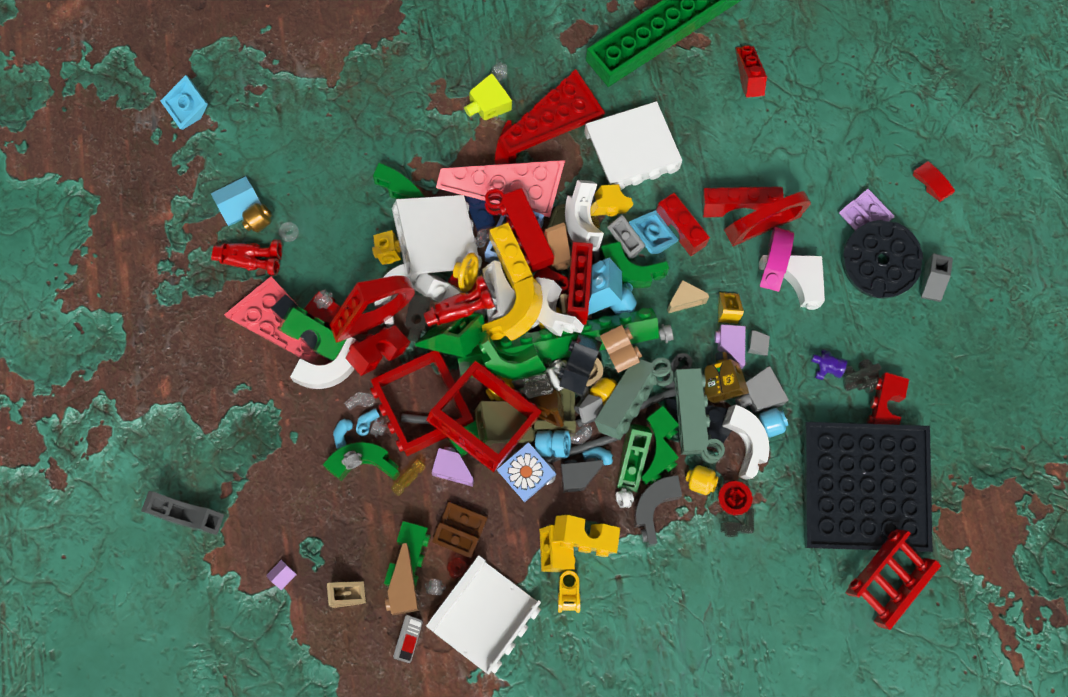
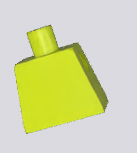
[464,74,512,120]

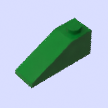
[617,423,652,492]

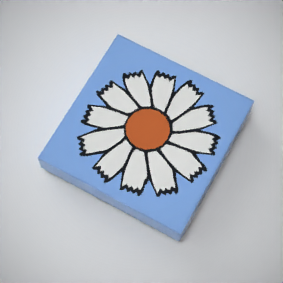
[497,442,557,502]

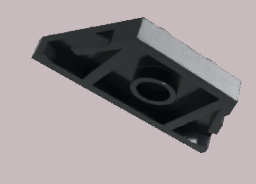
[665,398,732,449]

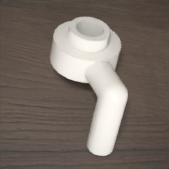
[546,359,568,391]

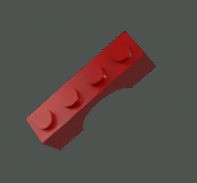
[702,187,784,217]

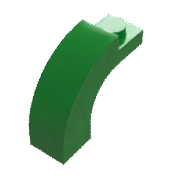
[600,242,669,288]
[478,330,547,379]
[323,443,400,481]

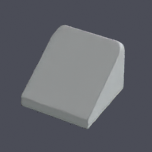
[747,330,770,356]
[579,394,604,423]

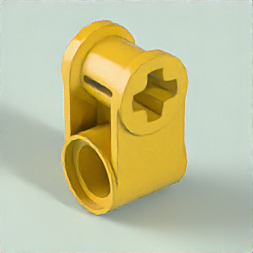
[558,571,580,613]

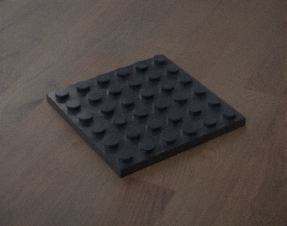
[804,422,933,552]

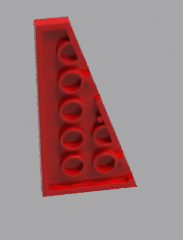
[498,69,605,157]

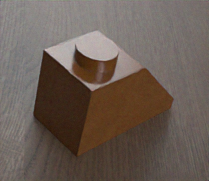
[527,385,564,428]

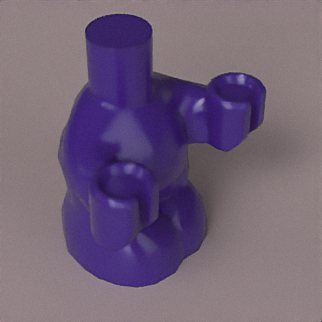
[811,350,847,380]

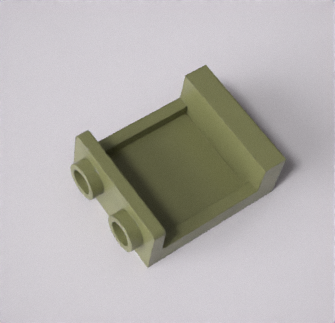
[534,378,576,434]
[474,401,535,447]

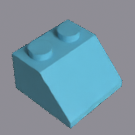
[588,257,622,315]

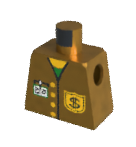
[704,352,749,403]

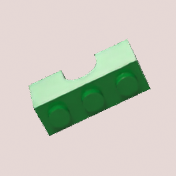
[277,306,346,361]
[384,521,431,588]

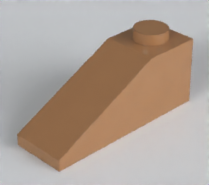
[544,222,571,272]
[385,543,419,615]

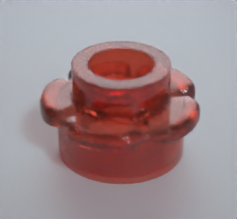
[447,558,468,579]

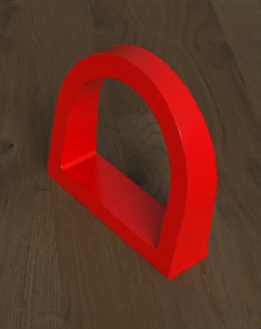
[724,191,811,246]
[329,276,415,343]

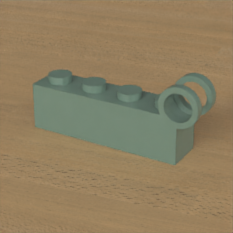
[595,358,674,440]
[674,368,725,464]

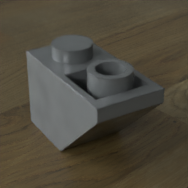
[921,254,953,302]
[560,458,603,493]

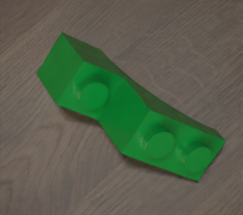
[641,406,679,485]

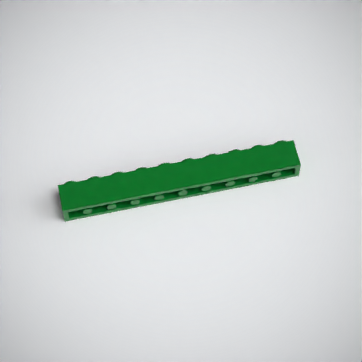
[457,308,659,377]

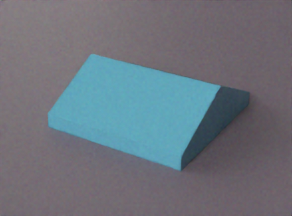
[161,75,208,130]
[211,176,261,226]
[629,210,678,254]

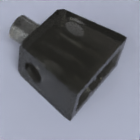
[405,294,435,343]

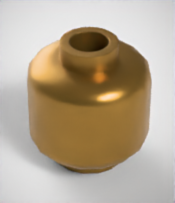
[242,203,272,232]

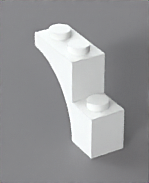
[414,273,487,318]

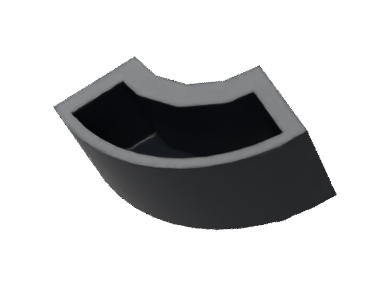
[558,334,602,395]

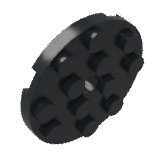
[842,220,923,299]

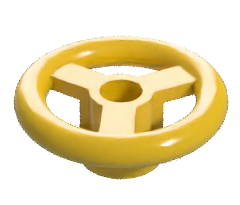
[453,253,479,292]

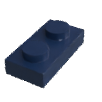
[464,195,495,232]

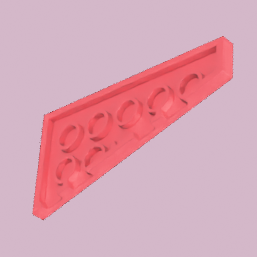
[436,160,565,218]
[224,276,341,366]

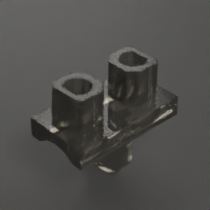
[842,359,881,393]
[512,372,554,399]

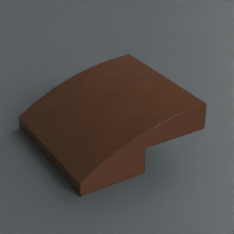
[432,501,488,558]

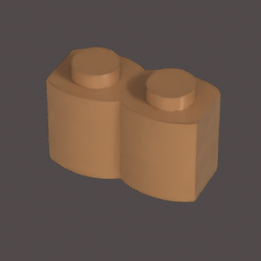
[600,325,642,373]

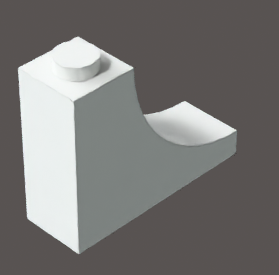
[759,255,825,310]
[482,260,539,332]

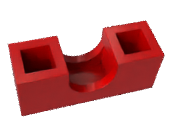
[656,193,710,256]
[346,325,411,376]
[866,372,910,425]

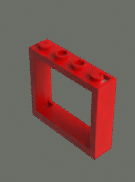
[370,350,474,456]
[426,361,542,472]

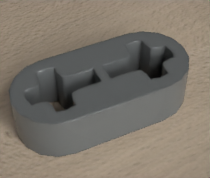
[662,353,692,389]

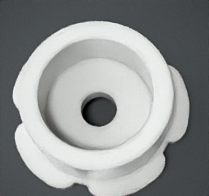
[616,488,634,508]

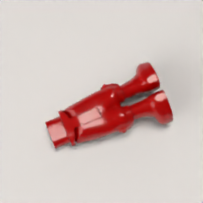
[211,239,282,276]
[423,275,495,327]

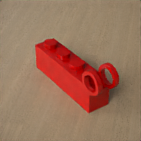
[485,188,554,273]
[567,242,593,325]

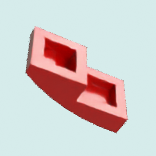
[913,161,955,202]

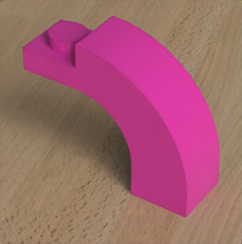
[759,226,794,292]

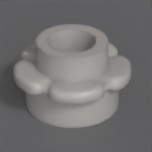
[658,324,674,343]
[342,451,362,469]

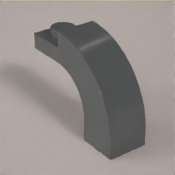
[634,476,682,547]
[141,491,224,535]

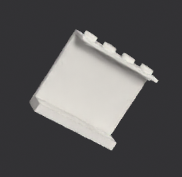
[584,101,682,190]
[392,195,482,281]
[426,556,541,675]

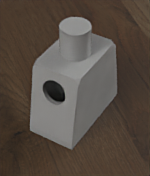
[735,366,789,414]

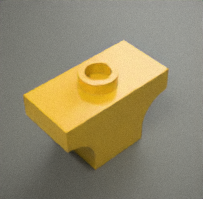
[590,184,633,217]

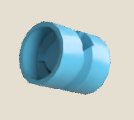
[535,430,571,458]

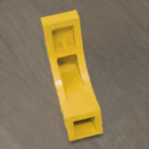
[482,277,543,341]

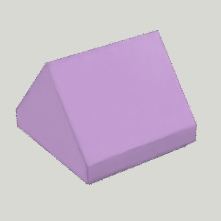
[266,560,297,591]

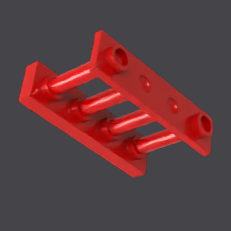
[845,529,941,630]

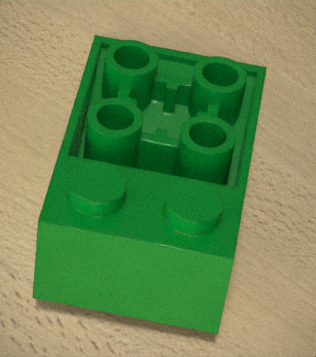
[415,312,485,358]

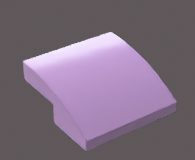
[839,189,895,231]

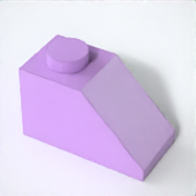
[714,325,745,369]
[432,447,474,487]

